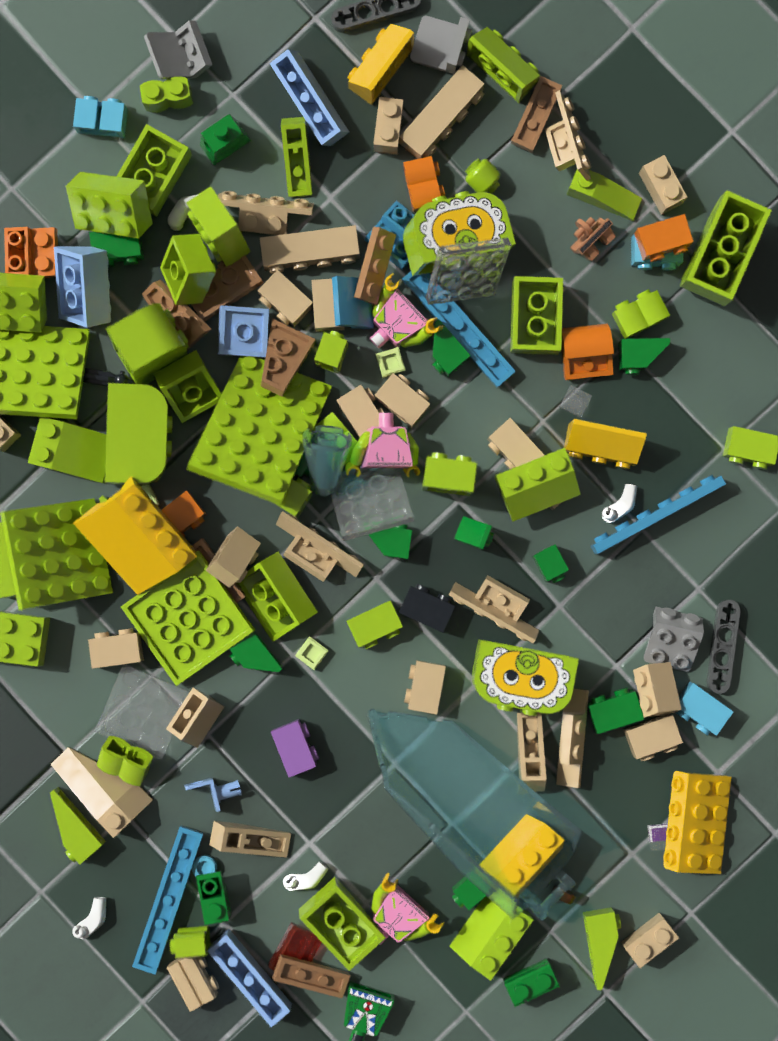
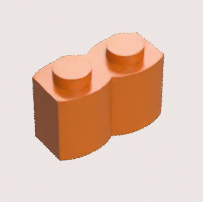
[403,156,445,212]

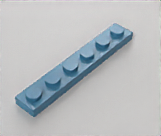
[402,271,516,388]
[591,474,726,554]
[132,825,204,975]

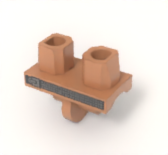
[570,217,616,261]

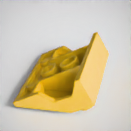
[74,476,197,595]

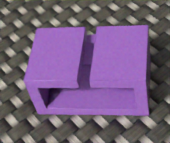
[271,719,319,777]

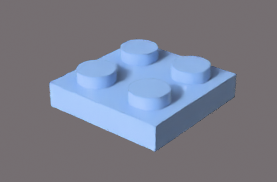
[217,305,269,358]

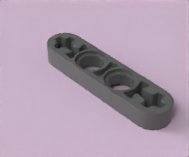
[331,0,421,33]
[706,600,740,694]

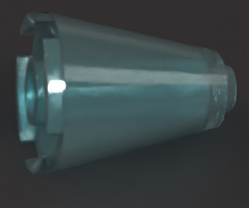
[302,425,352,496]

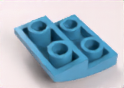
[364,200,414,270]
[332,276,374,329]

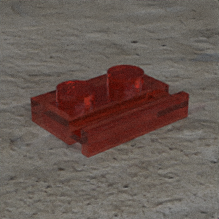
[268,922,322,971]

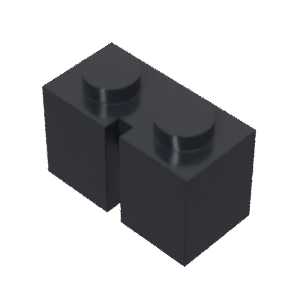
[399,584,455,633]

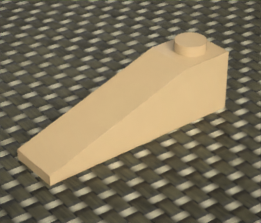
[51,747,153,838]

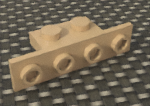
[545,90,591,181]
[218,191,314,235]
[276,511,364,582]
[449,575,539,644]
[556,688,589,788]

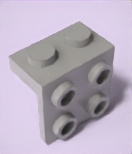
[410,16,472,74]
[144,20,213,79]
[644,607,704,672]

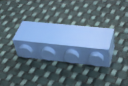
[270,49,349,146]
[208,929,292,1027]

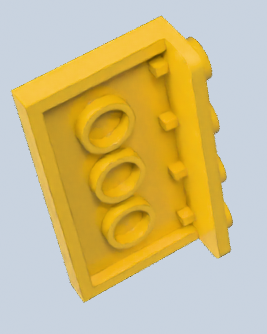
[663,771,731,874]

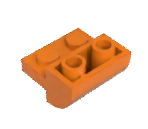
[4,227,58,278]
[561,324,614,380]

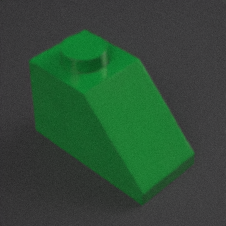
[432,319,471,377]
[618,338,670,375]
[229,631,283,672]

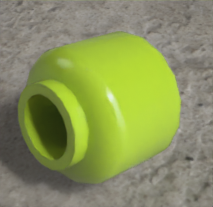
[465,158,501,194]

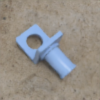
[184,778,241,812]

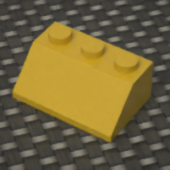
[347,24,414,105]
[564,419,647,469]
[477,814,564,902]

